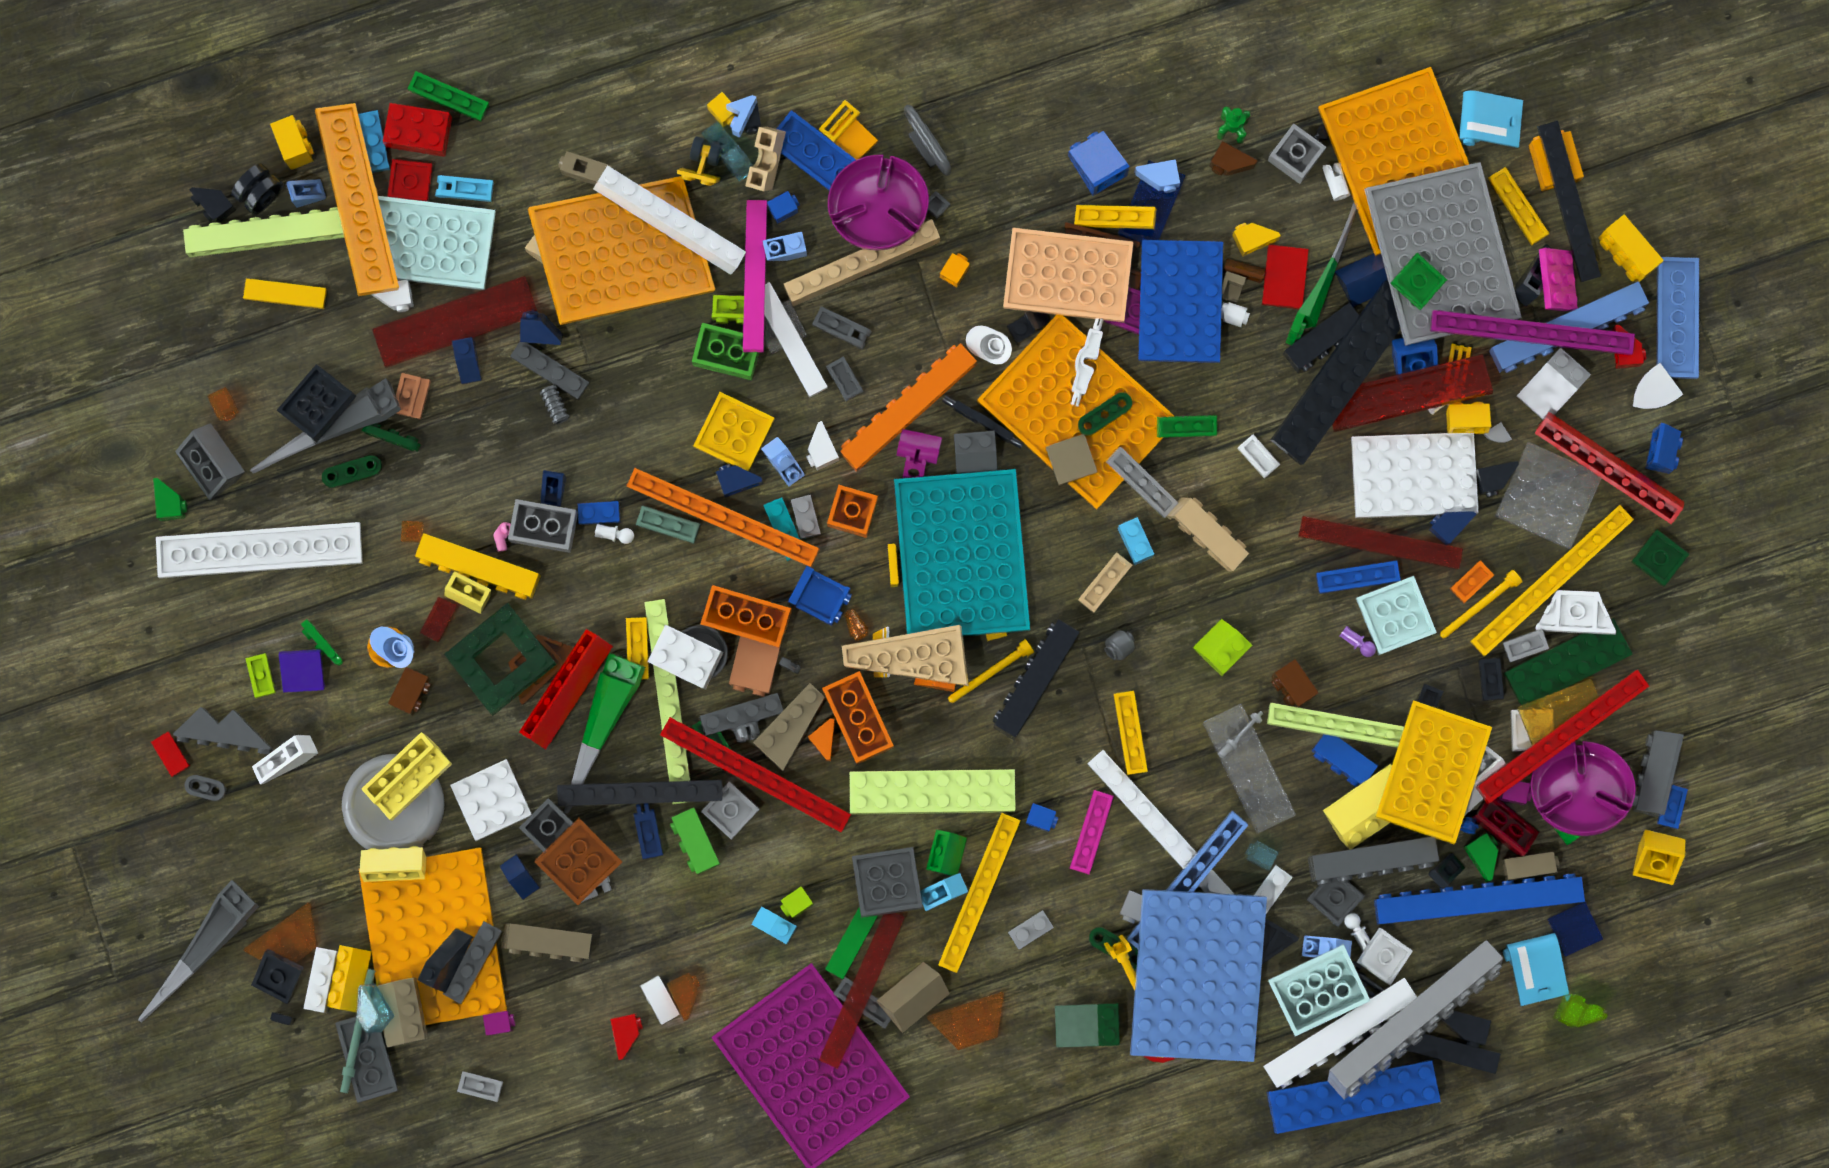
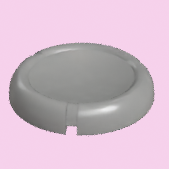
[342,754,444,850]

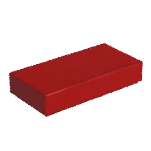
[151,731,190,777]

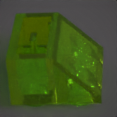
[1553,994,1608,1028]

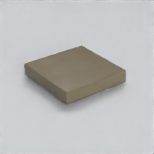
[1046,434,1097,486]

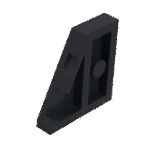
[1262,918,1299,964]

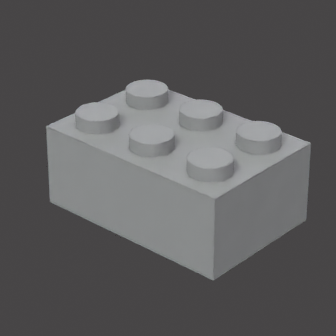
[508,499,578,553]

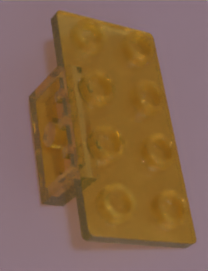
[1517,679,1599,745]

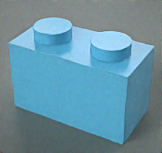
[1118,517,1154,566]

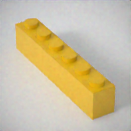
[415,533,541,600]

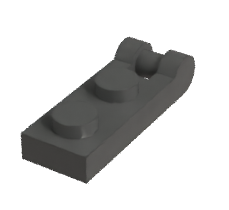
[812,306,872,350]

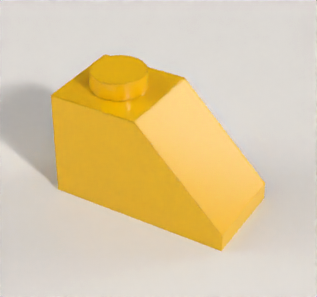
[1232,223,1281,257]

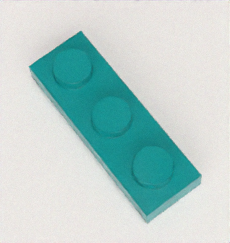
[763,497,800,562]

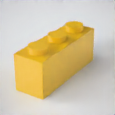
[326,945,372,1013]

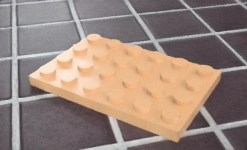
[1003,228,1133,322]

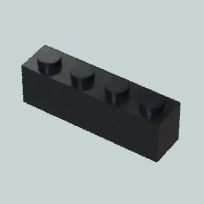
[1283,303,1359,373]

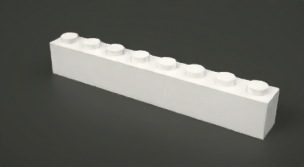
[593,165,746,275]
[1263,978,1417,1089]

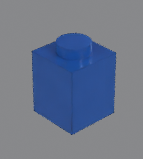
[767,191,800,224]
[1026,803,1058,832]

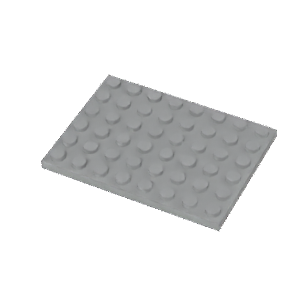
[1364,162,1522,346]

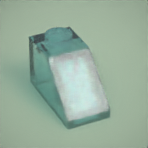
[357,984,394,1033]

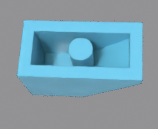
[920,873,968,911]
[751,906,797,944]

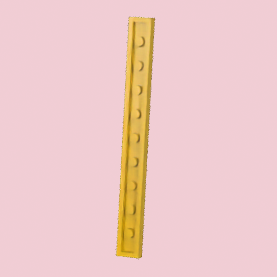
[1470,505,1634,656]

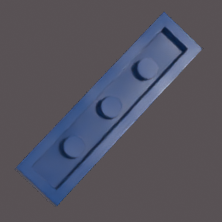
[1316,561,1401,594]

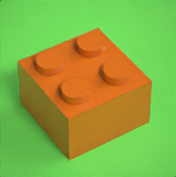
[827,485,878,538]

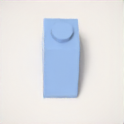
[1135,160,1180,193]

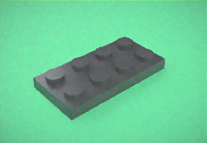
[335,1011,399,1103]

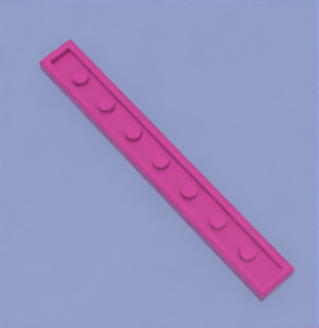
[743,200,767,352]

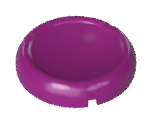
[828,155,929,251]
[1531,741,1636,836]

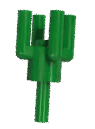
[1217,107,1250,144]

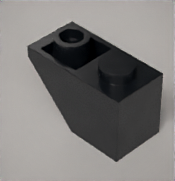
[189,187,236,223]

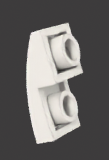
[640,976,680,1025]

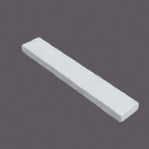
[764,282,828,397]

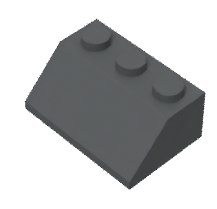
[175,423,245,500]

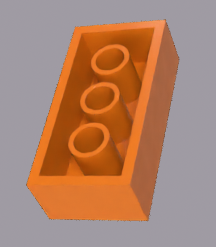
[822,671,894,765]

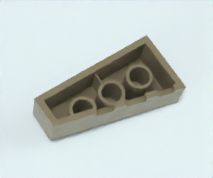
[753,683,825,772]
[501,923,592,962]

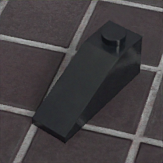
[1514,244,1552,307]
[417,928,473,993]
[1440,1011,1491,1048]

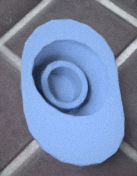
[370,626,414,668]

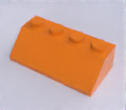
[701,585,792,648]

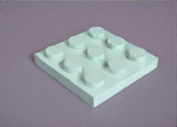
[1356,576,1437,655]

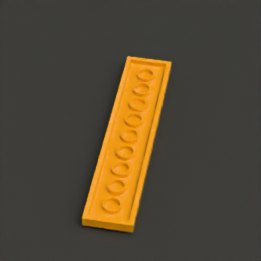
[315,103,399,296]

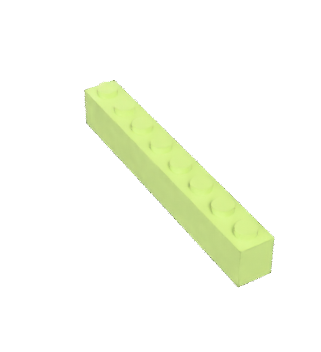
[183,207,345,257]

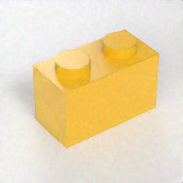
[1446,402,1491,434]

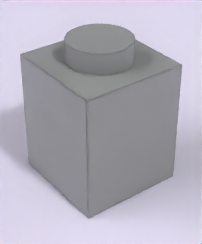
[1120,891,1142,924]

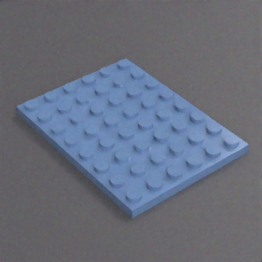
[1130,889,1267,1062]

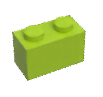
[780,887,814,919]

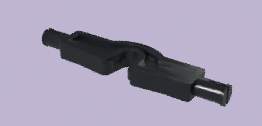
[942,395,1024,449]

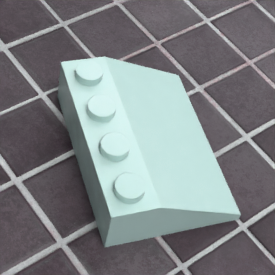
[1268,944,1370,1036]

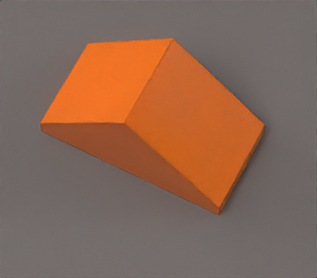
[808,718,835,761]

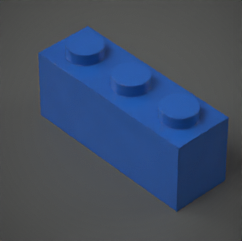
[1311,734,1378,787]

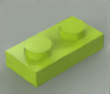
[245,653,276,699]

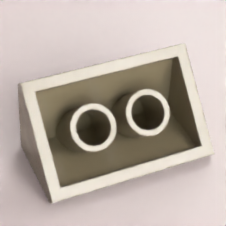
[876,962,950,1033]

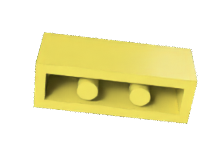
[360,846,426,882]

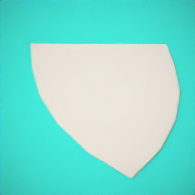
[1633,363,1683,409]

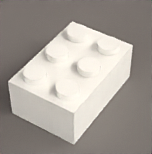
[648,625,723,689]

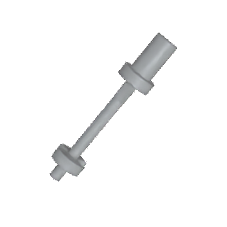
[1218,711,1263,759]

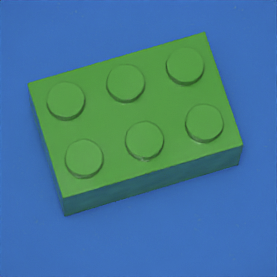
[692,323,759,381]

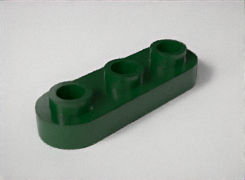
[1078,393,1132,436]
[361,423,421,452]
[322,455,382,488]
[1089,927,1138,969]

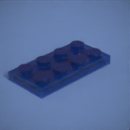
[1118,160,1186,245]

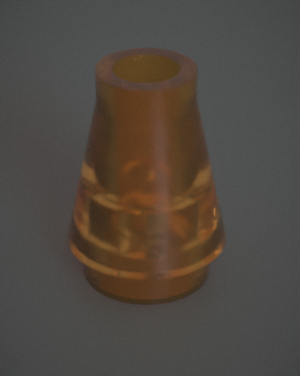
[844,609,869,641]

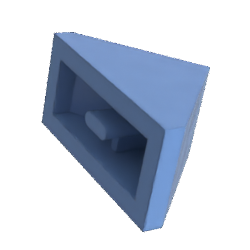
[286,179,326,208]

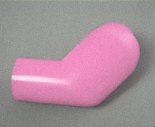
[494,522,511,552]

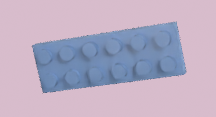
[1657,257,1699,379]

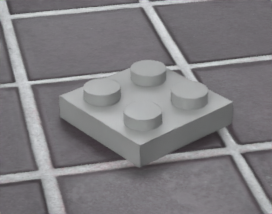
[701,782,759,840]

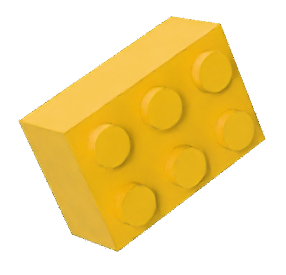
[1599,214,1664,282]

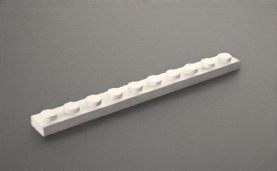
[1088,750,1234,894]

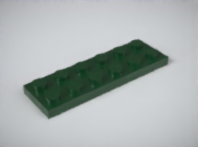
[1504,618,1633,709]

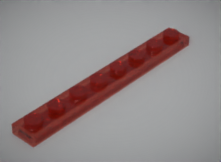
[1298,516,1463,569]
[819,913,905,1069]

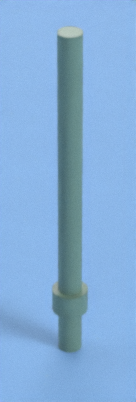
[340,969,376,1093]

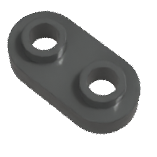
[185,775,226,801]

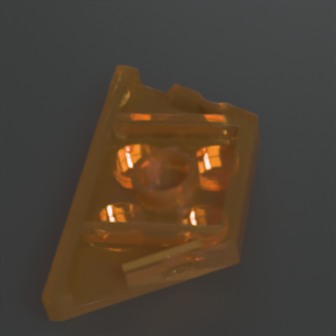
[243,903,317,963]
[927,992,1004,1050]

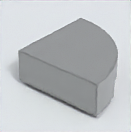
[1484,422,1512,443]

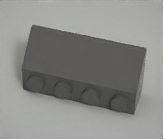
[1632,730,1684,817]

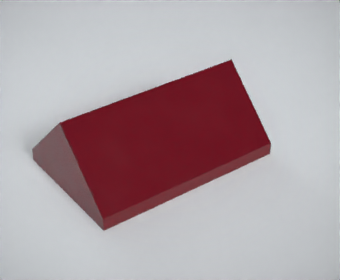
[1471,798,1540,857]

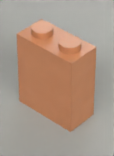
[729,636,781,697]

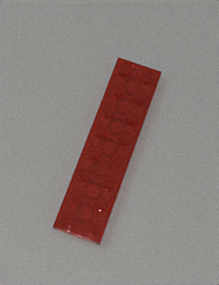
[372,276,538,368]
[1332,354,1493,432]

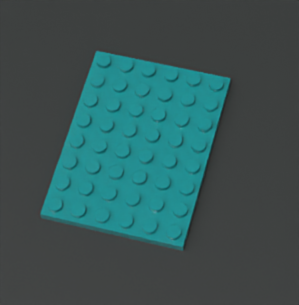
[894,469,1030,636]

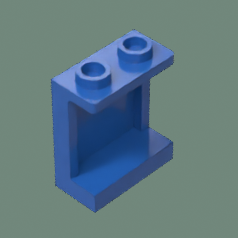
[788,566,852,626]

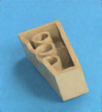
[1166,497,1249,571]

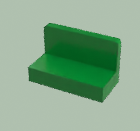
[926,830,967,876]

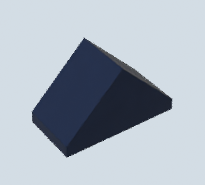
[541,470,567,507]
[500,854,540,900]

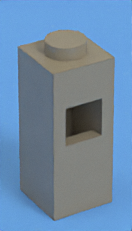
[558,151,613,185]
[1502,852,1559,881]

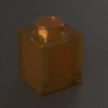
[207,387,239,421]

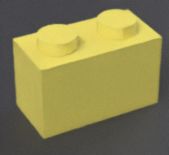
[444,571,491,614]

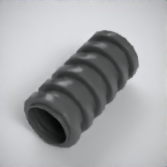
[540,385,570,424]

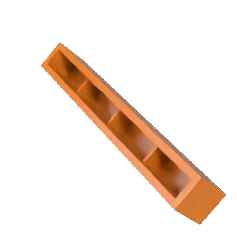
[840,343,977,472]

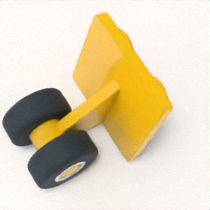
[677,136,722,186]

